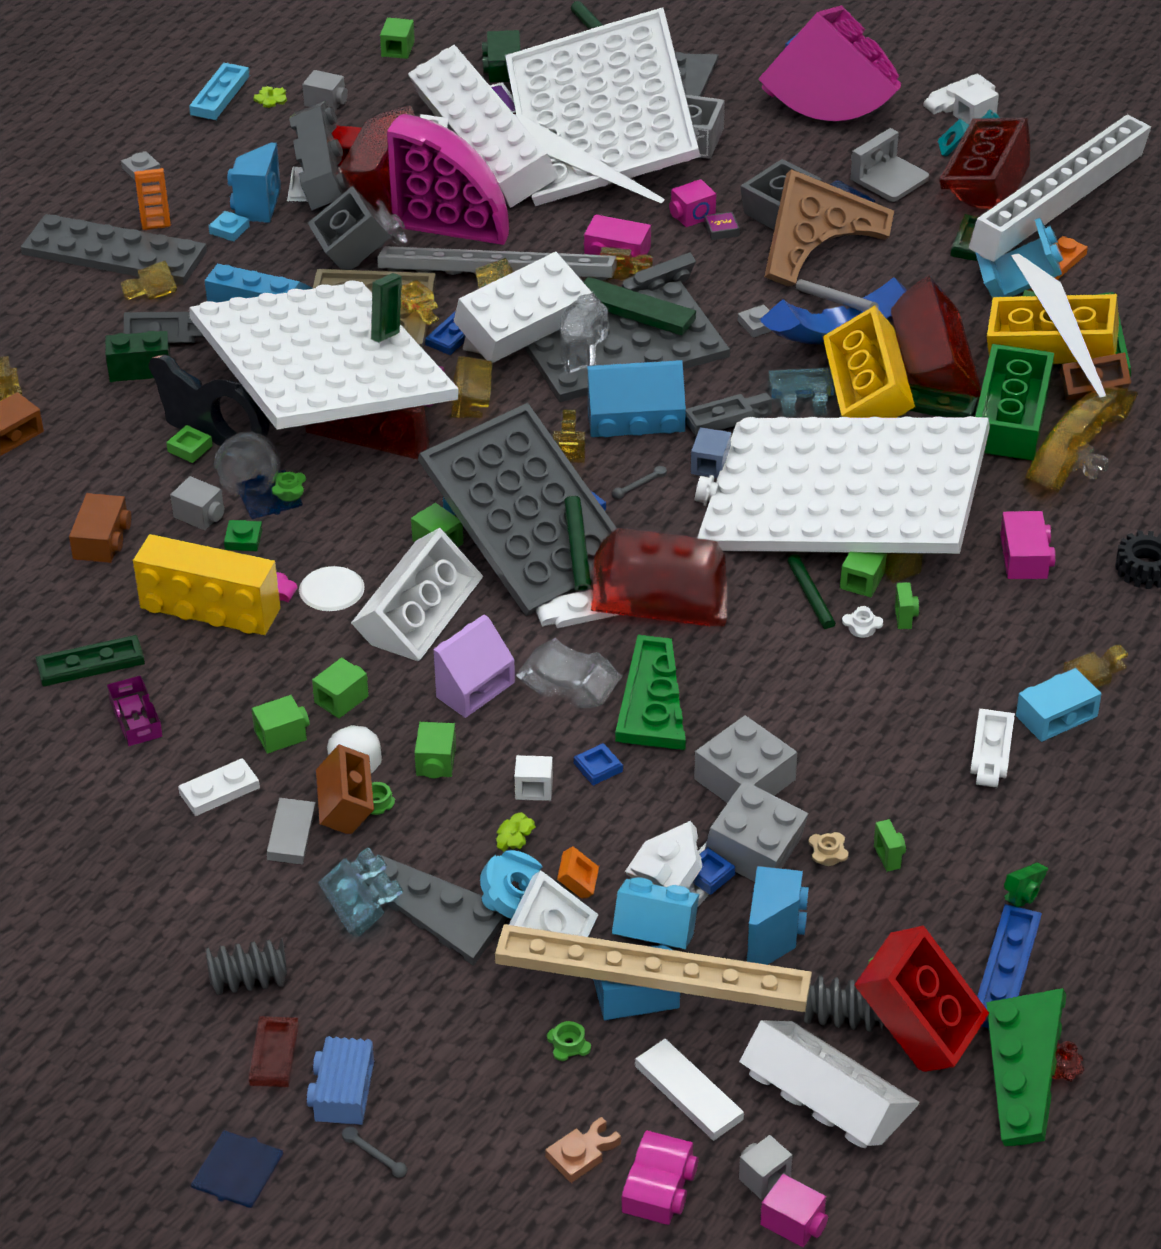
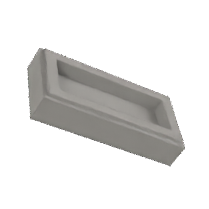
[267,798,315,864]

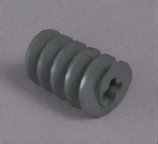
[206,938,287,995]
[804,975,883,1032]

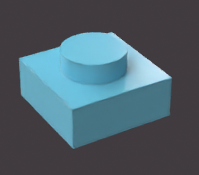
[209,211,250,242]

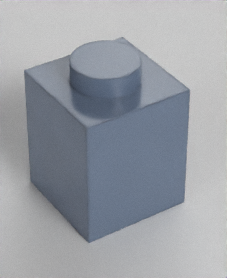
[691,427,731,478]

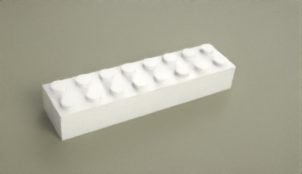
[408,45,559,208]

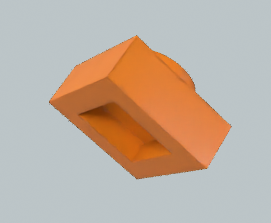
[557,846,599,899]

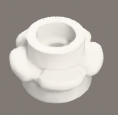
[695,475,719,506]

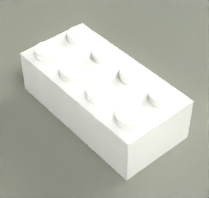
[454,252,593,364]

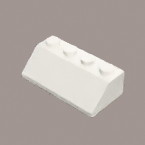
[351,528,483,661]
[739,1020,920,1148]

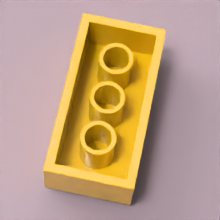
[987,294,1119,364]
[823,305,915,418]
[133,534,280,635]

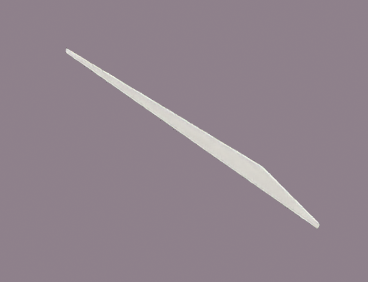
[515,112,665,203]

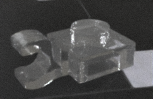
[376,200,408,246]

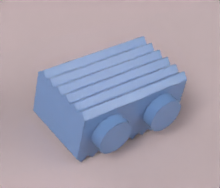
[307,1036,374,1125]

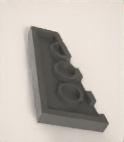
[675,52,719,96]
[362,855,508,966]

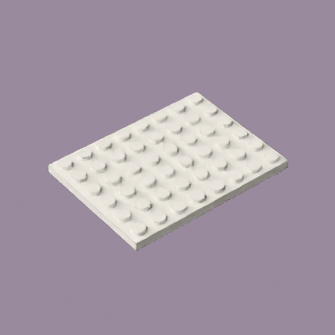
[505,7,701,206]
[189,281,458,429]
[696,416,990,554]

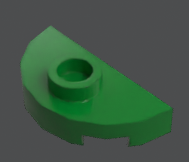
[1004,862,1049,907]

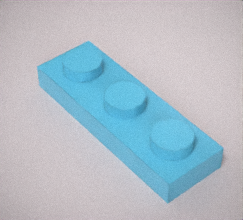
[189,63,250,120]

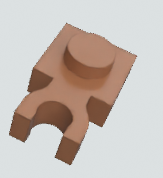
[545,1117,621,1183]

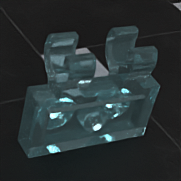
[768,368,834,417]
[318,848,403,938]

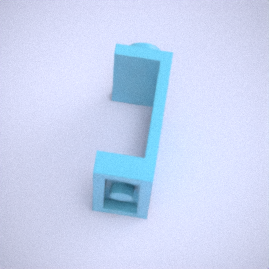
[975,218,1063,298]

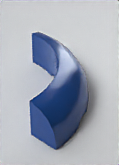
[760,277,917,345]

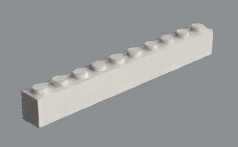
[969,114,1151,262]

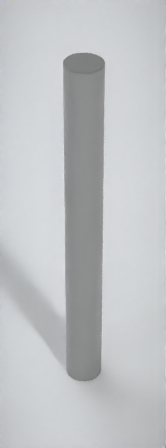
[796,279,879,311]

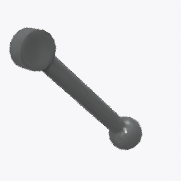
[612,466,667,500]
[342,1127,408,1178]

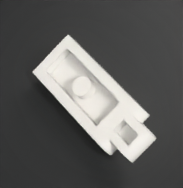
[923,74,995,114]
[536,583,631,628]
[970,709,1015,788]

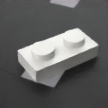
[178,758,260,816]

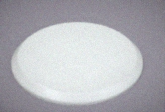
[299,566,364,611]

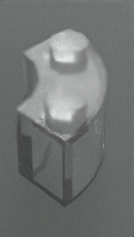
[560,292,608,373]
[516,638,622,708]

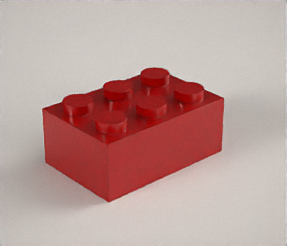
[854,925,989,1072]

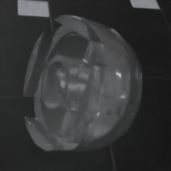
[213,431,281,497]

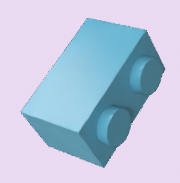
[1016,668,1102,742]
[612,877,699,949]

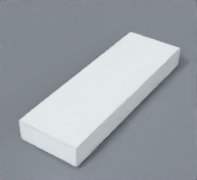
[635,1039,744,1141]

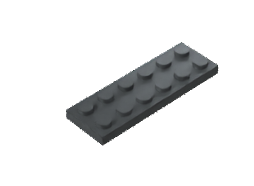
[21,214,207,285]

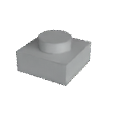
[121,151,160,180]
[738,305,771,337]

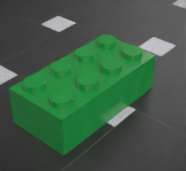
[975,344,1054,461]

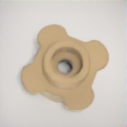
[809,832,848,866]

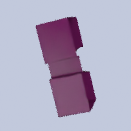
[107,675,163,746]

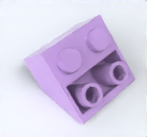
[434,614,515,718]

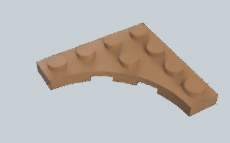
[764,169,894,286]

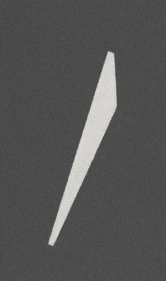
[1011,254,1106,397]

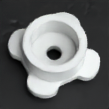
[842,606,883,638]

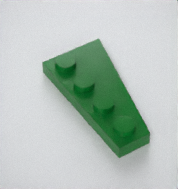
[615,635,686,750]
[986,988,1067,1146]

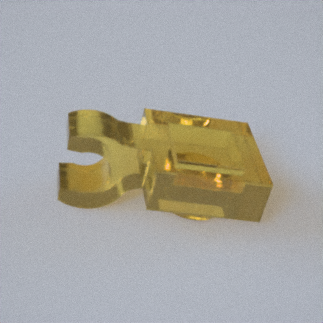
[600,247,653,280]
[120,261,177,300]
[401,280,439,325]
[0,356,23,401]
[553,410,585,463]
[1063,645,1128,688]

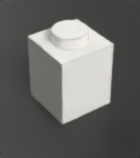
[953,82,999,126]

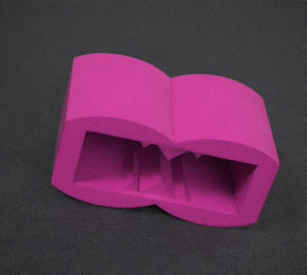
[622,1130,698,1225]

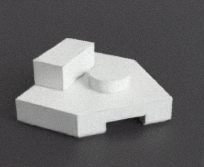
[625,821,702,888]

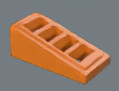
[134,168,171,230]

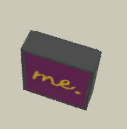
[704,212,740,240]

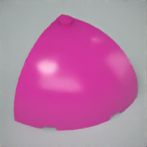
[758,5,901,121]
[387,114,509,245]

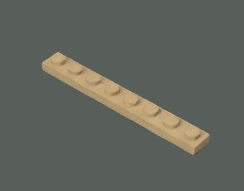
[495,924,812,1012]

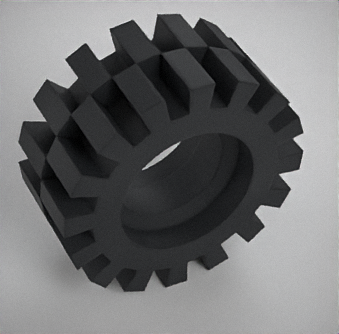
[1115,531,1161,589]

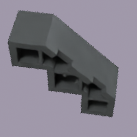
[289,101,349,210]

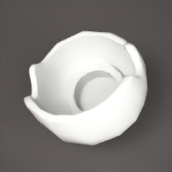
[327,725,382,773]

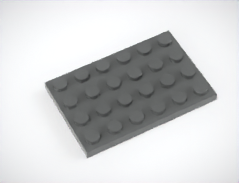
[524,281,730,402]
[417,403,636,616]

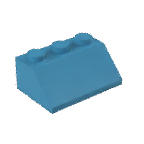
[205,264,313,303]
[587,360,686,437]

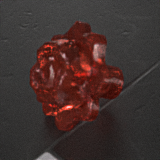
[1052,1041,1084,1082]

